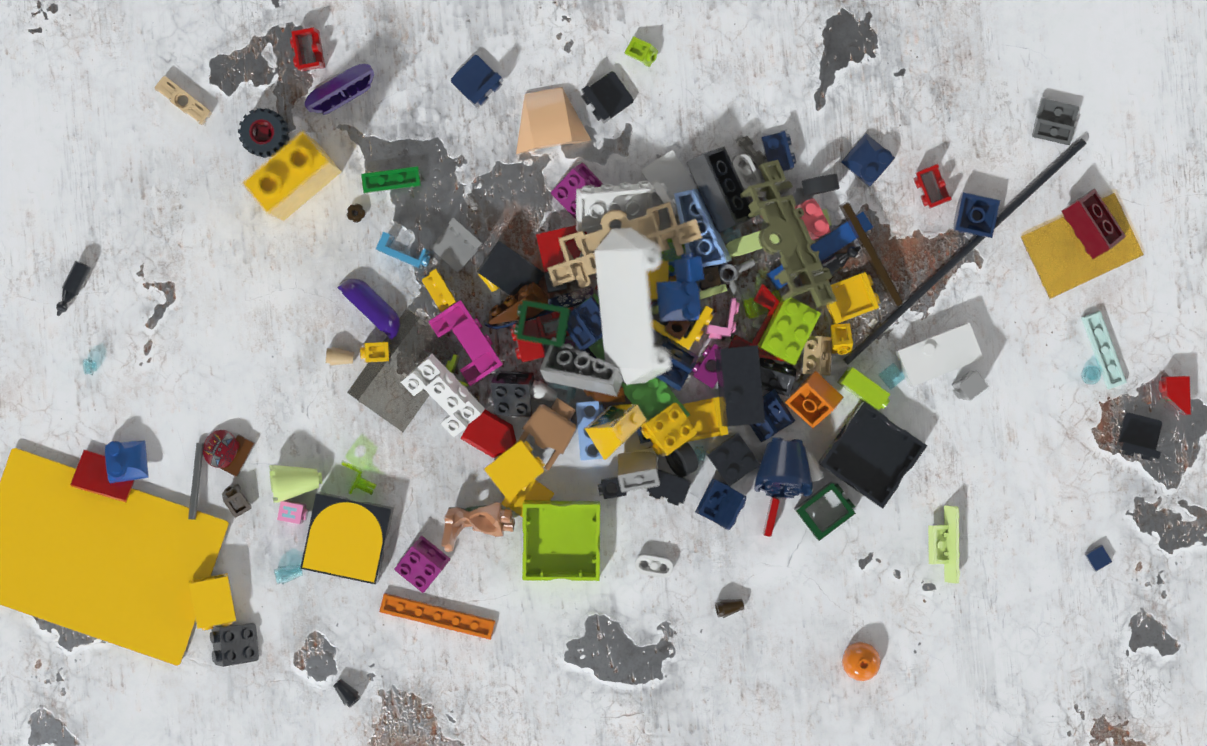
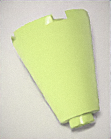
[269,465,322,503]

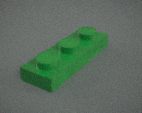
[361,166,421,194]

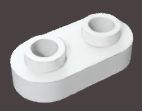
[733,154,761,190]
[635,554,673,578]

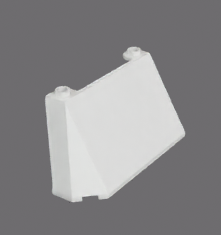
[594,227,671,385]

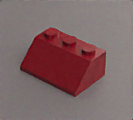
[1061,189,1126,259]

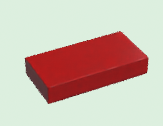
[763,497,780,537]

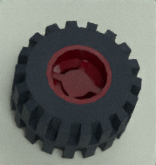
[238,108,290,158]

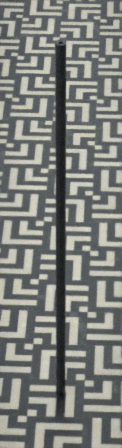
[843,138,1087,365]

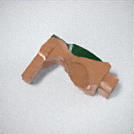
[441,502,515,552]

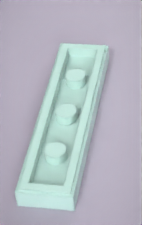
[1081,311,1127,389]

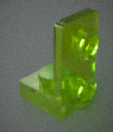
[742,290,781,319]

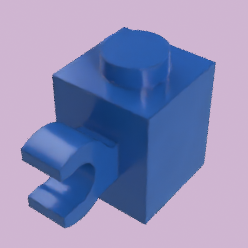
[668,253,704,283]

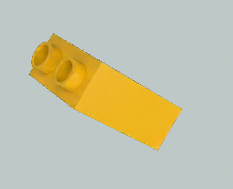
[242,132,342,221]

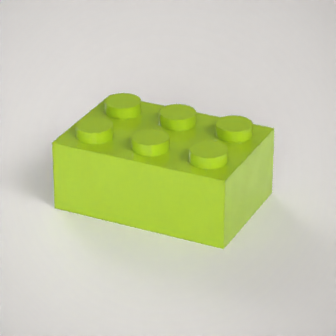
[758,295,821,365]

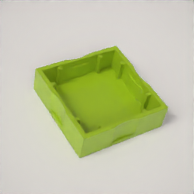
[522,500,600,581]

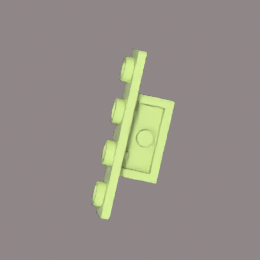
[928,505,960,584]

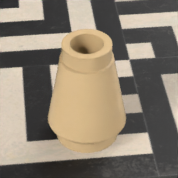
[326,347,354,366]

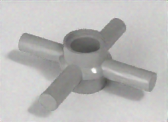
[700,259,755,302]

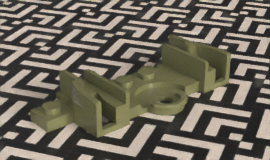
[740,160,837,308]

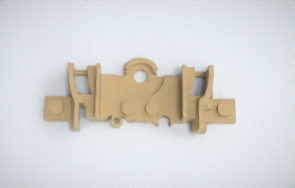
[548,202,702,288]

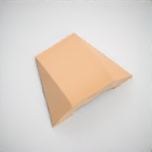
[516,87,591,154]

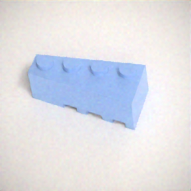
[674,189,732,267]

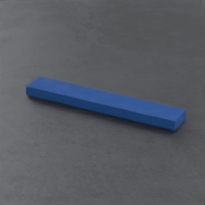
[766,212,873,290]

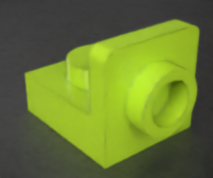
[624,36,658,67]

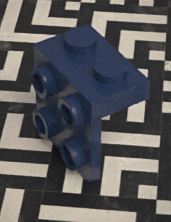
[451,55,503,108]
[695,478,747,530]

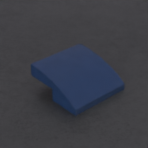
[567,296,603,352]
[656,337,699,391]
[750,389,795,443]

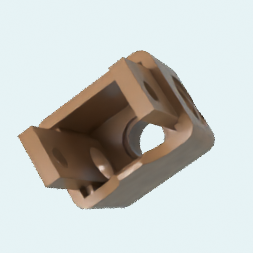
[516,398,577,471]

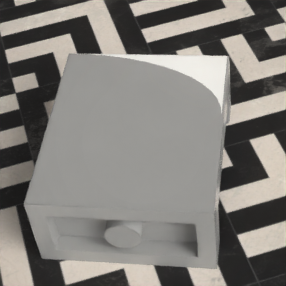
[618,448,660,492]

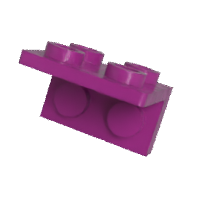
[551,162,603,219]
[394,535,451,593]

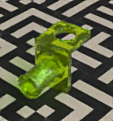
[341,460,377,495]

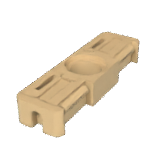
[155,76,212,125]

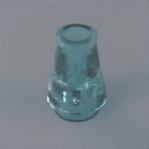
[274,565,303,585]

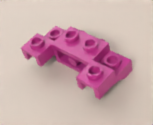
[428,300,503,386]

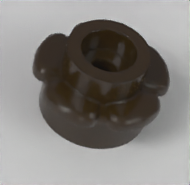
[347,204,366,223]

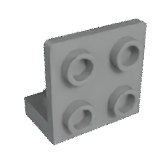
[430,217,483,272]

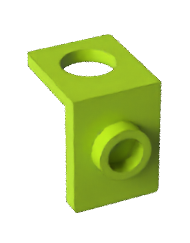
[446,354,469,387]

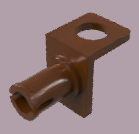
[664,321,691,340]

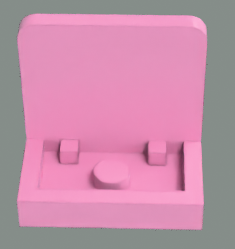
[705,298,739,340]

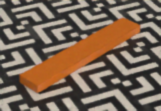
[379,593,496,640]

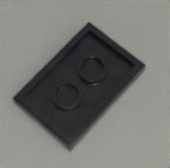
[477,240,544,295]

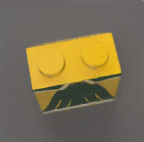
[585,404,646,460]

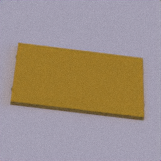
[1020,193,1144,299]

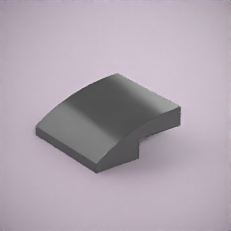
[1032,98,1080,146]

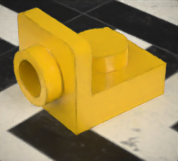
[830,323,853,355]
[360,342,389,363]

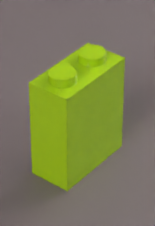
[837,367,891,410]

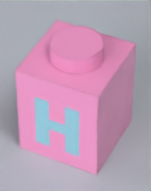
[277,500,308,524]

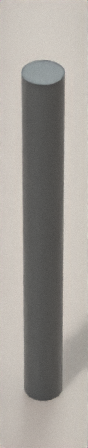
[188,443,204,520]

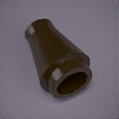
[715,599,744,618]

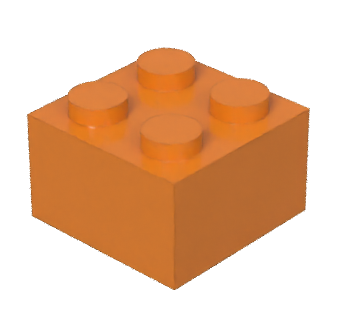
[785,371,844,429]

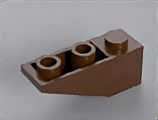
[489,282,548,324]

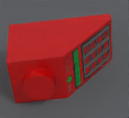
[1159,376,1191,415]

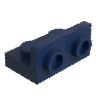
[761,130,796,172]

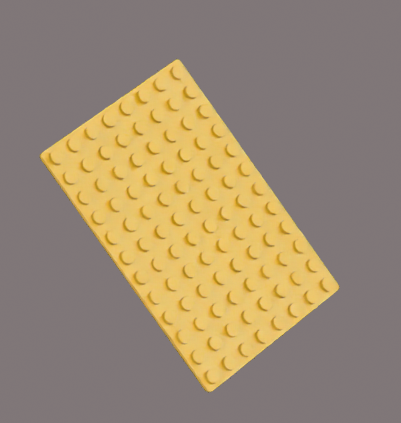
[0,448,229,666]

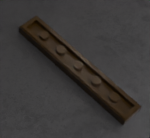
[839,202,903,307]

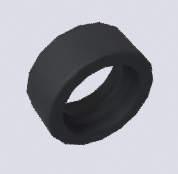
[801,174,840,196]
[665,442,698,478]

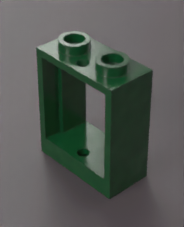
[514,300,571,347]
[794,482,856,541]

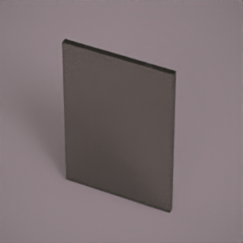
[347,309,463,432]

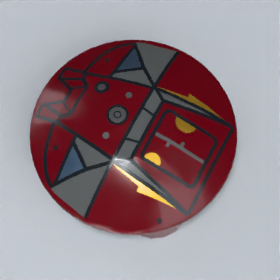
[203,430,240,468]

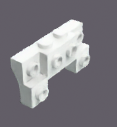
[401,354,485,437]

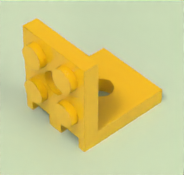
[651,306,714,350]

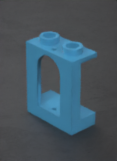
[376,232,431,269]

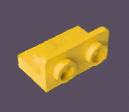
[422,269,457,312]

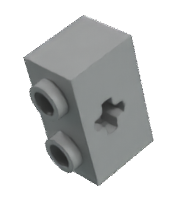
[952,371,989,401]

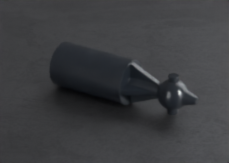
[821,246,861,275]
[56,260,91,316]

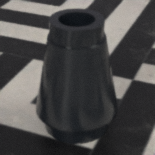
[333,679,361,708]

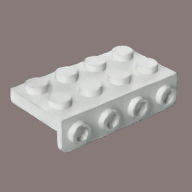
[576,181,655,232]

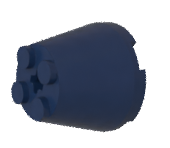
[754,437,813,498]

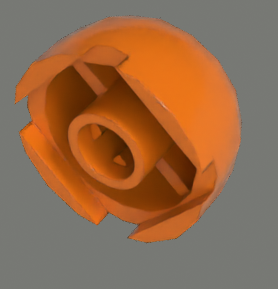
[842,642,881,681]

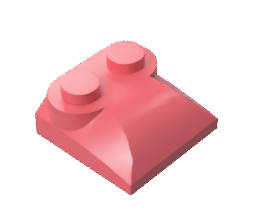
[795,198,831,240]

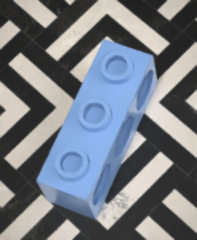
[576,401,603,460]

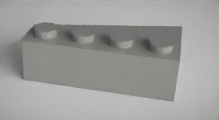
[540,337,623,396]

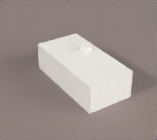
[895,323,984,387]

